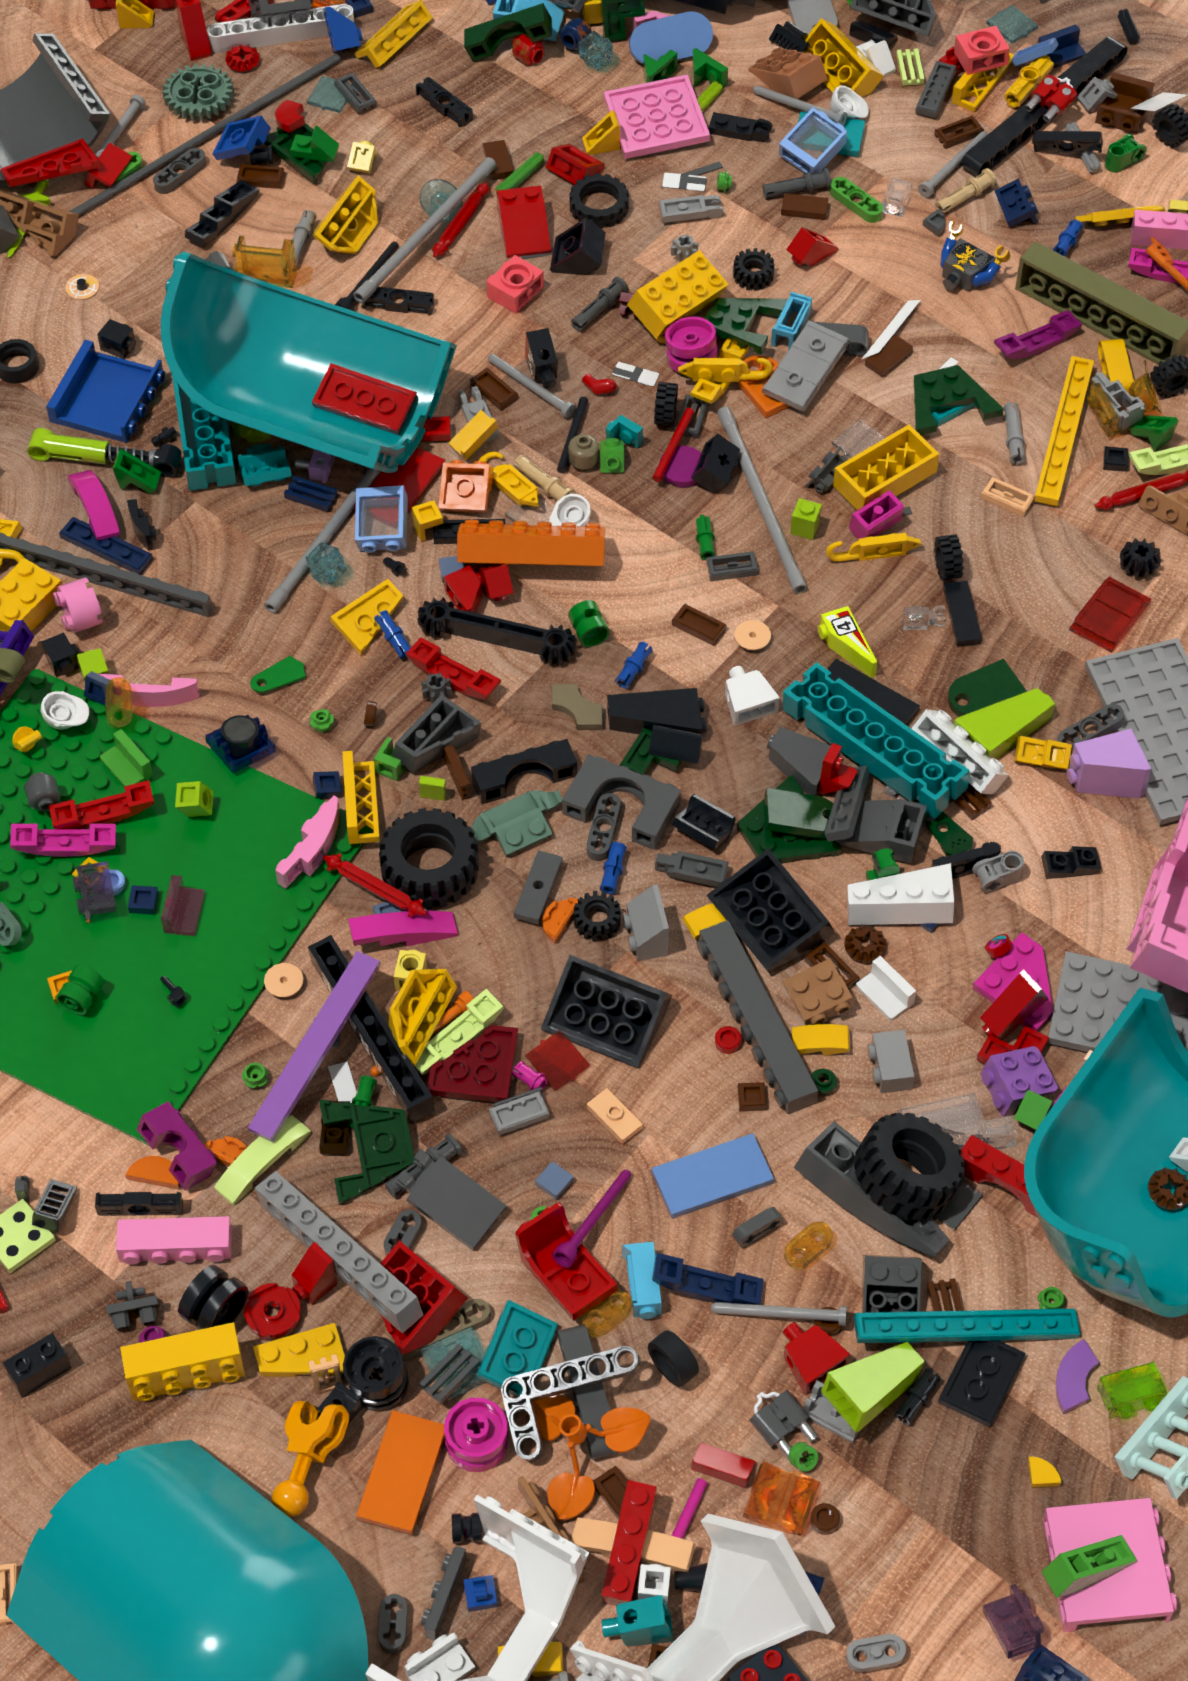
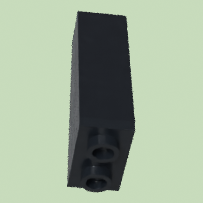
[607,688,707,735]

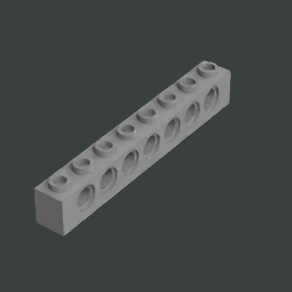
[255,1171,423,1333]

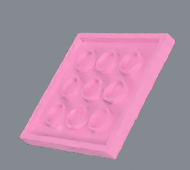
[603,74,710,159]

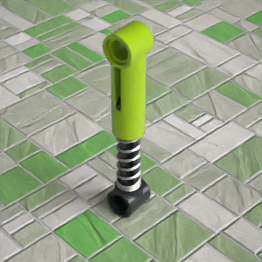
[27,428,182,477]

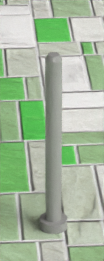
[753,86,847,126]
[86,95,146,173]
[918,131,988,198]
[488,354,576,419]
[711,1302,848,1326]

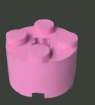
[53,577,103,633]

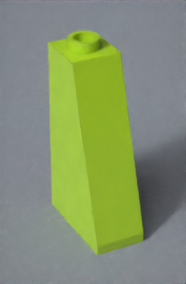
[954,688,1055,759]
[821,1342,925,1432]

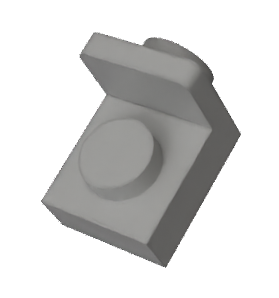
[1077,77,1117,113]

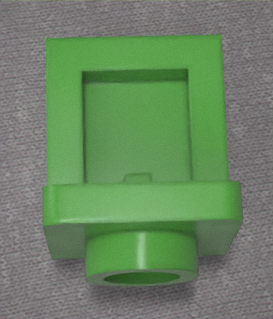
[600,438,624,473]

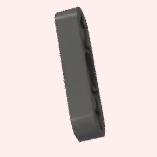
[153,148,206,194]
[1057,704,1125,755]
[587,793,621,861]

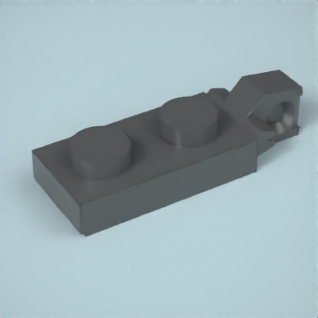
[655,851,729,887]

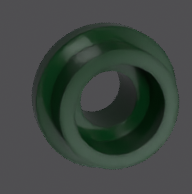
[811,1068,837,1095]

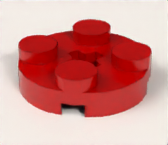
[244,1283,301,1341]

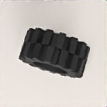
[1152,104,1188,148]
[733,248,775,291]
[1150,355,1188,398]
[654,382,678,426]
[934,534,964,580]
[574,891,621,942]

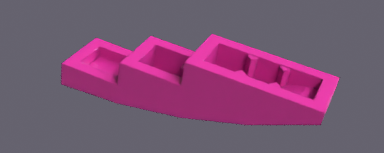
[348,911,458,946]

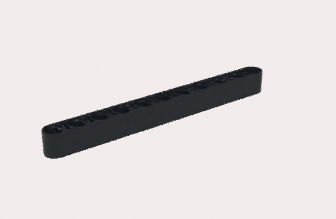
[961,36,1128,176]

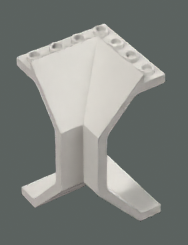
[365,1495,589,1681]
[570,1514,835,1681]

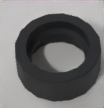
[0,339,39,383]
[647,1330,699,1387]

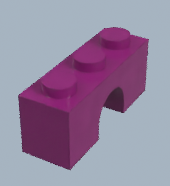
[136,1101,217,1191]

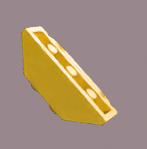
[313,175,378,254]
[388,969,457,1066]

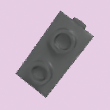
[805,447,848,493]

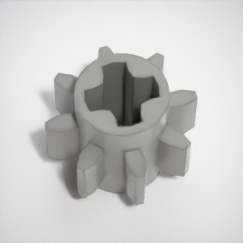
[671,235,699,262]

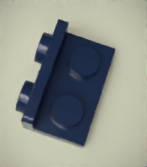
[995,178,1039,227]
[1014,1643,1090,1681]

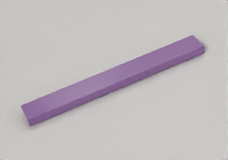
[248,951,381,1142]

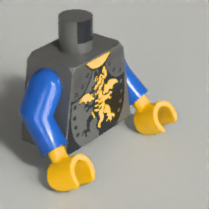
[940,221,1011,291]

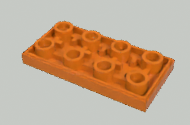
[356,1410,445,1535]

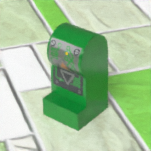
[866,848,900,881]

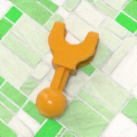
[272,1401,349,1517]

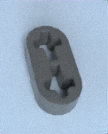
[732,1207,783,1248]
[384,1210,422,1256]
[378,1594,408,1654]

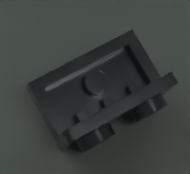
[672,794,736,850]

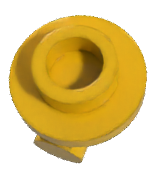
[12,726,42,752]

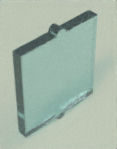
[986,5,1038,44]
[307,76,355,113]

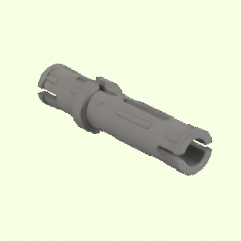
[282,210,317,269]
[1003,402,1025,465]

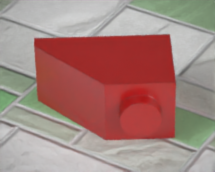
[786,227,838,266]
[475,563,514,601]
[444,565,484,613]
[292,1242,337,1305]

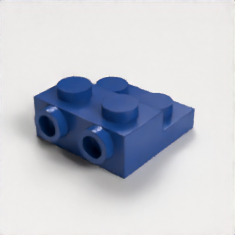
[212,115,271,160]

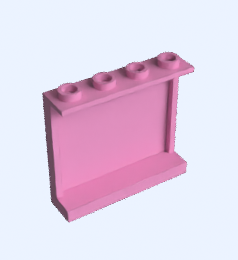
[1043,1498,1177,1632]

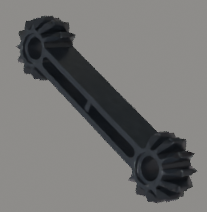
[417,597,576,666]

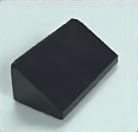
[849,20,897,48]
[649,725,703,764]

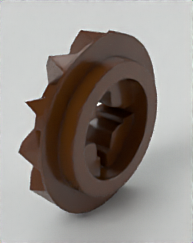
[844,924,886,963]
[1148,1167,1188,1210]

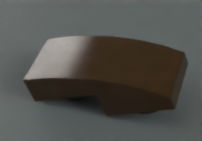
[319,1101,350,1154]

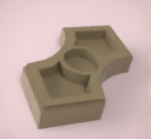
[552,684,602,730]

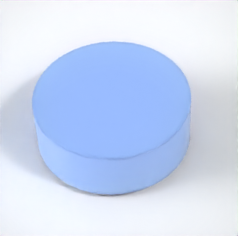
[98,870,126,896]

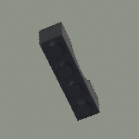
[471,739,577,805]

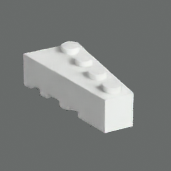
[847,863,954,925]

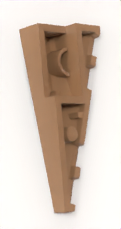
[0,189,79,257]

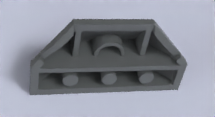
[850,0,937,36]

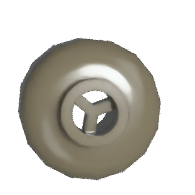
[568,434,599,470]

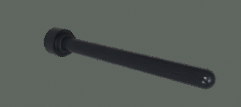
[335,241,399,311]

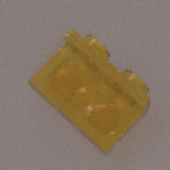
[1087,383,1129,438]

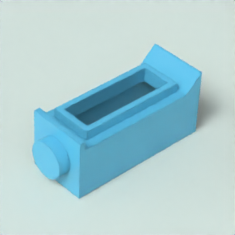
[771,292,812,351]
[622,1242,662,1319]

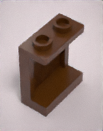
[1095,72,1155,134]

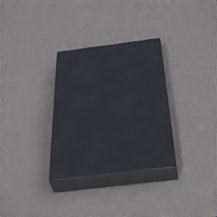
[938,1340,1026,1428]

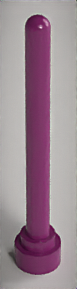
[552,1169,631,1268]

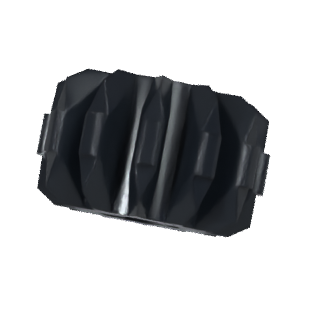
[1119,538,1161,579]

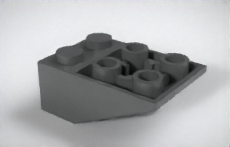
[837,799,927,864]
[862,1255,922,1344]

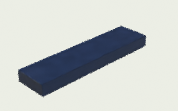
[59,517,153,575]

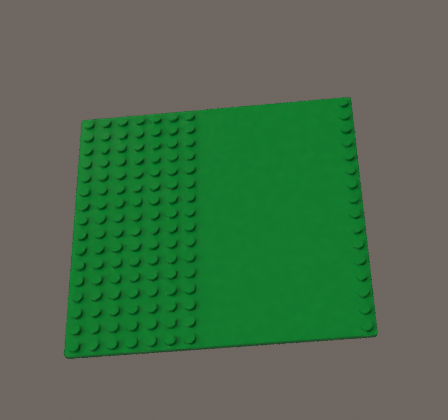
[0,669,373,1146]

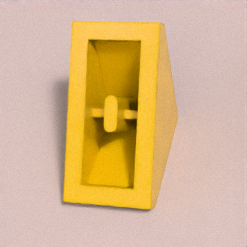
[116,0,154,28]
[582,110,620,155]

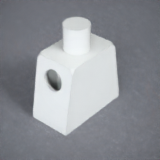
[725,666,779,726]

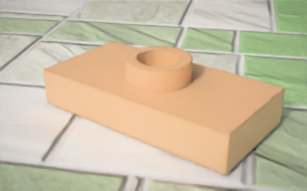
[587,1088,643,1144]

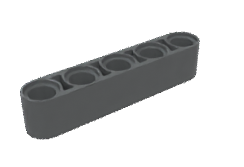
[557,1324,618,1460]

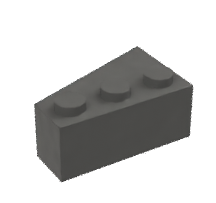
[393,694,481,773]

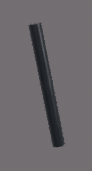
[557,397,589,473]

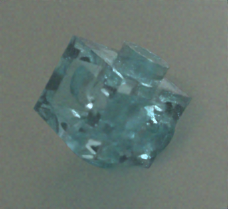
[579,31,613,70]
[306,542,347,585]

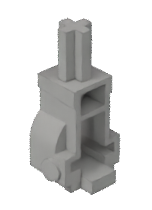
[1091,371,1146,430]

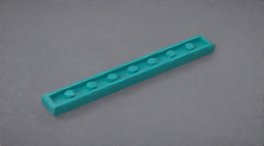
[854,1308,1080,1343]

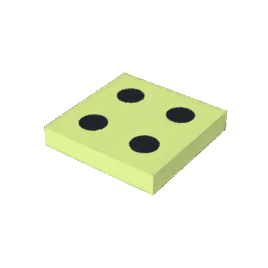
[0,1199,56,1274]

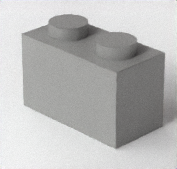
[867,1030,914,1093]

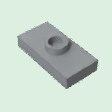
[489,1091,549,1135]

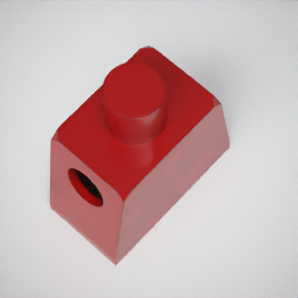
[783,1322,850,1395]

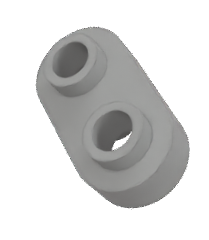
[846,1634,906,1673]

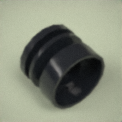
[343,1336,409,1411]

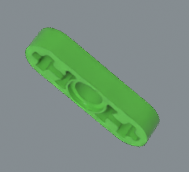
[830,177,883,223]

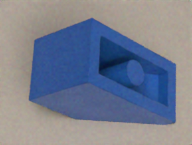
[323,6,363,52]

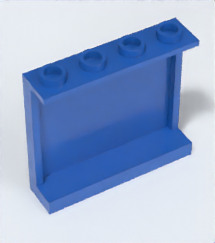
[46,340,165,443]

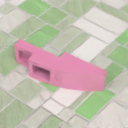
[275,796,340,889]

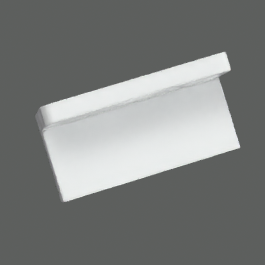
[856,956,916,1021]

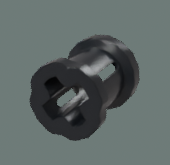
[250,145,273,165]

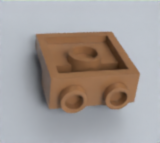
[783,958,854,1025]

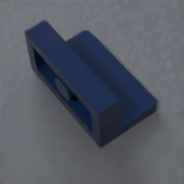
[1038,24,1086,68]

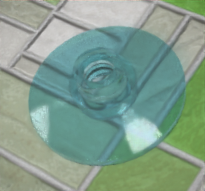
[419,179,463,221]

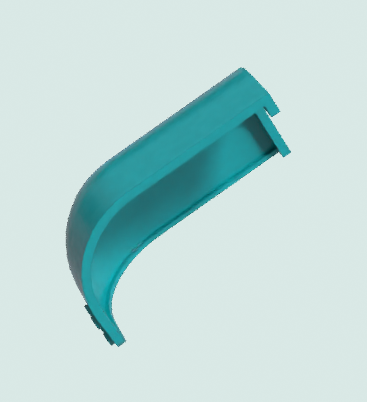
[161,251,457,473]
[1024,987,1188,1318]
[6,1440,368,1681]

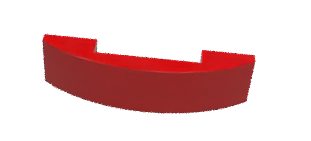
[406,637,501,699]
[49,780,155,829]

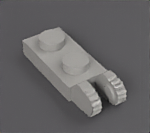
[659,195,724,223]
[457,386,499,442]

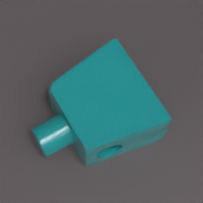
[602,1595,674,1646]

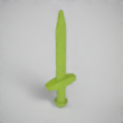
[7,179,51,258]

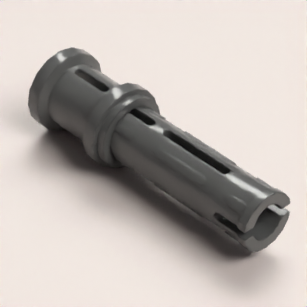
[762,168,831,199]
[571,277,629,332]
[384,1133,463,1198]

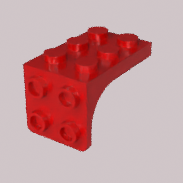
[515,1202,618,1321]

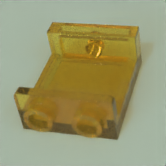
[232,236,297,288]

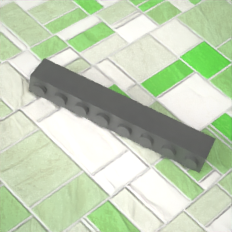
[697,920,818,1115]

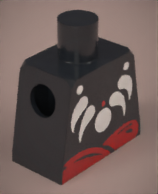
[525,328,558,389]

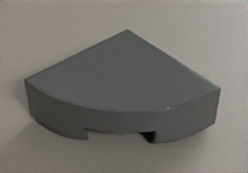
[923,209,945,237]
[15,1175,30,1203]

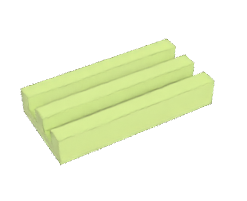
[896,48,924,86]

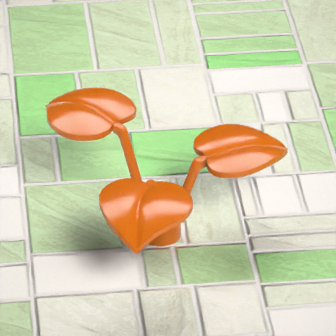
[529,1395,651,1521]

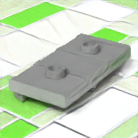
[762,320,849,412]

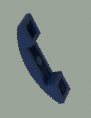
[652,1253,763,1305]

